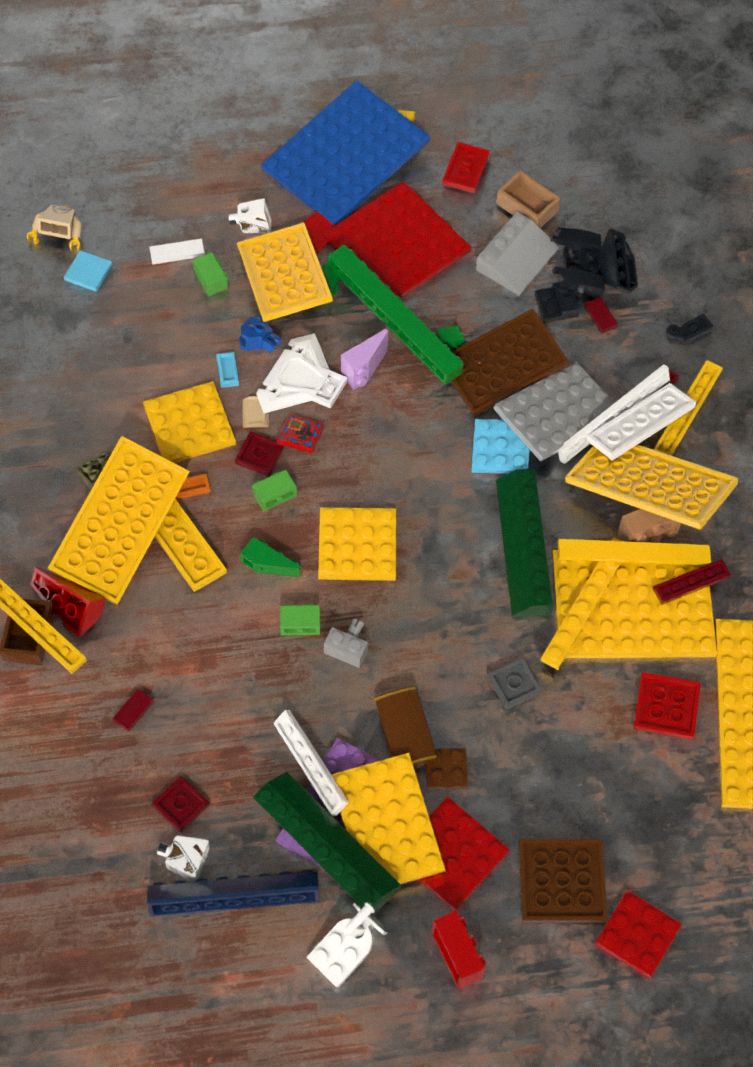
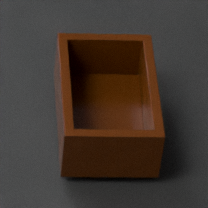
[0,599,54,665]

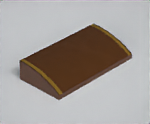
[374,686,439,769]

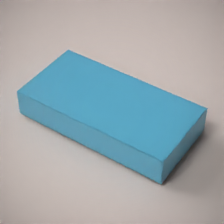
[216,352,239,388]

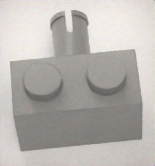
[324,619,368,668]

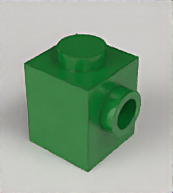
[437,326,464,351]

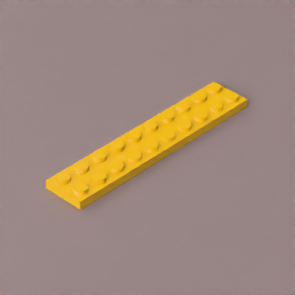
[715,619,753,809]

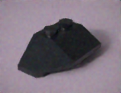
[599,228,638,294]

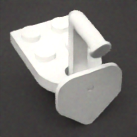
[307,902,388,988]

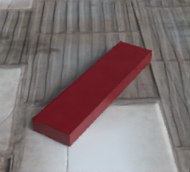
[653,559,731,605]

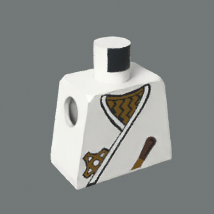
[229,199,271,233]
[157,836,210,882]

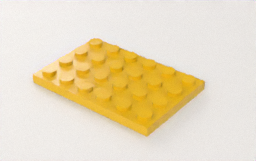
[237,223,333,322]
[331,753,445,884]

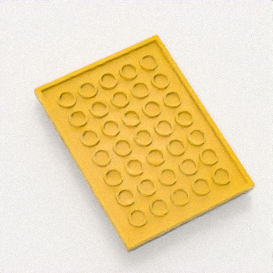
[552,550,717,658]

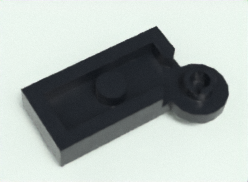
[666,313,714,345]

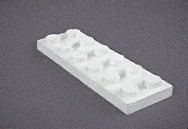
[587,383,696,460]

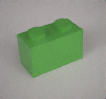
[193,253,229,297]
[252,470,297,512]
[280,603,320,636]

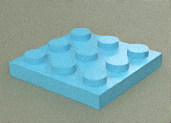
[472,419,530,474]

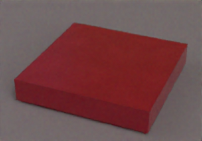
[235,431,284,477]
[151,776,210,833]

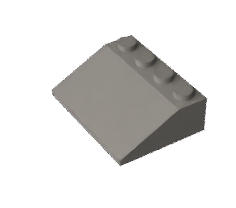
[476,212,559,296]

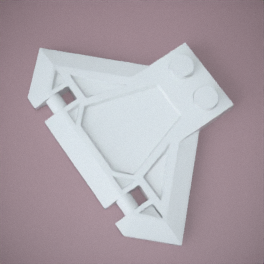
[256,333,347,414]

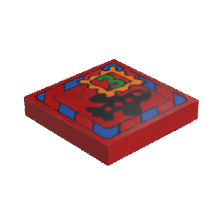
[277,414,324,454]

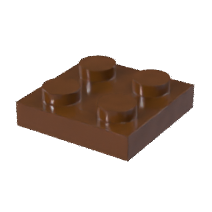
[426,748,468,790]

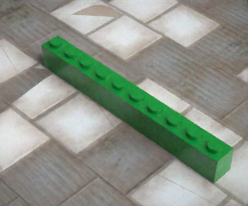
[327,245,463,385]

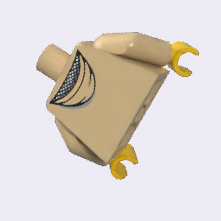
[27,205,82,252]

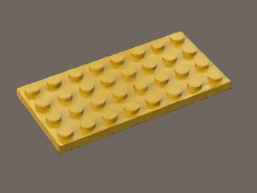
[48,436,190,605]
[565,445,738,530]

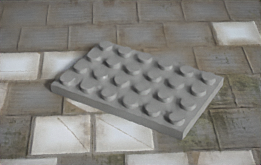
[494,362,614,462]

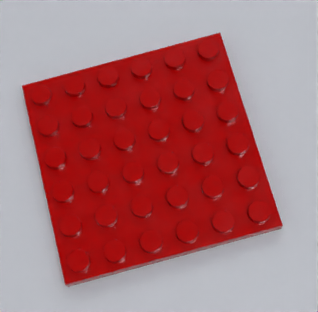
[323,181,472,299]

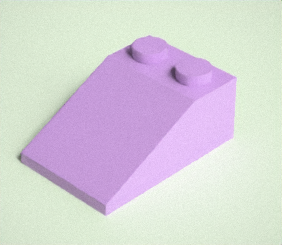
[341,329,388,390]

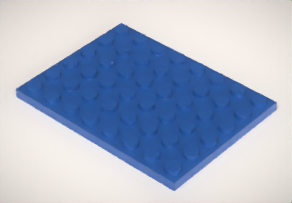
[261,80,431,226]

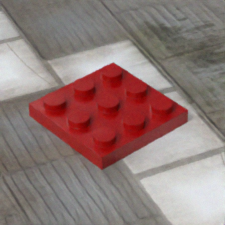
[633,672,701,740]
[595,890,682,978]

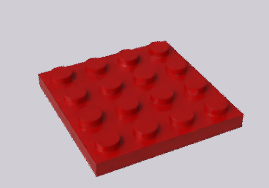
[418,796,510,911]

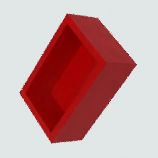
[431,910,486,990]

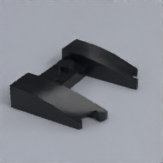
[550,227,605,298]

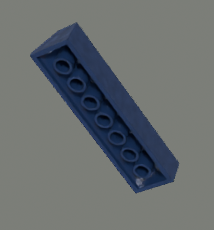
[147,870,319,917]

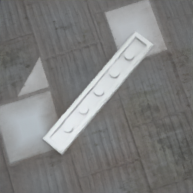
[273,710,349,816]

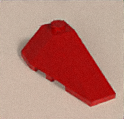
[30,567,106,637]

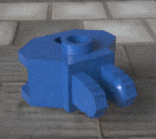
[239,316,282,353]

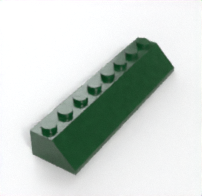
[496,468,553,617]
[253,772,402,917]

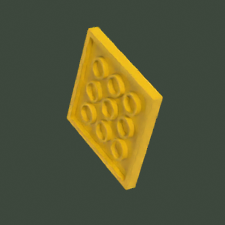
[143,381,236,463]
[318,507,396,581]

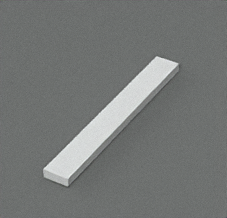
[558,365,670,464]

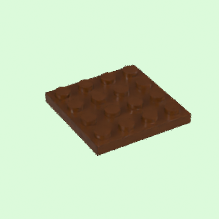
[519,839,607,923]

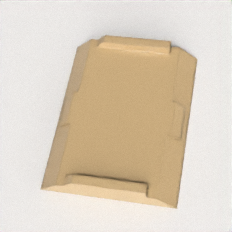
[243,396,269,428]

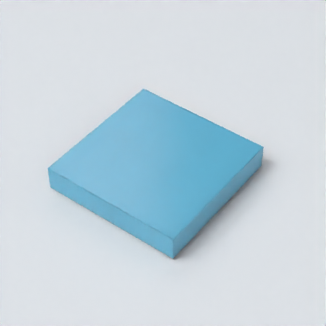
[64,250,112,292]

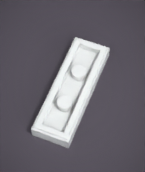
[149,239,205,265]

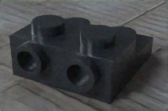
[534,282,582,323]

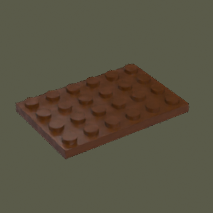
[451,308,570,417]

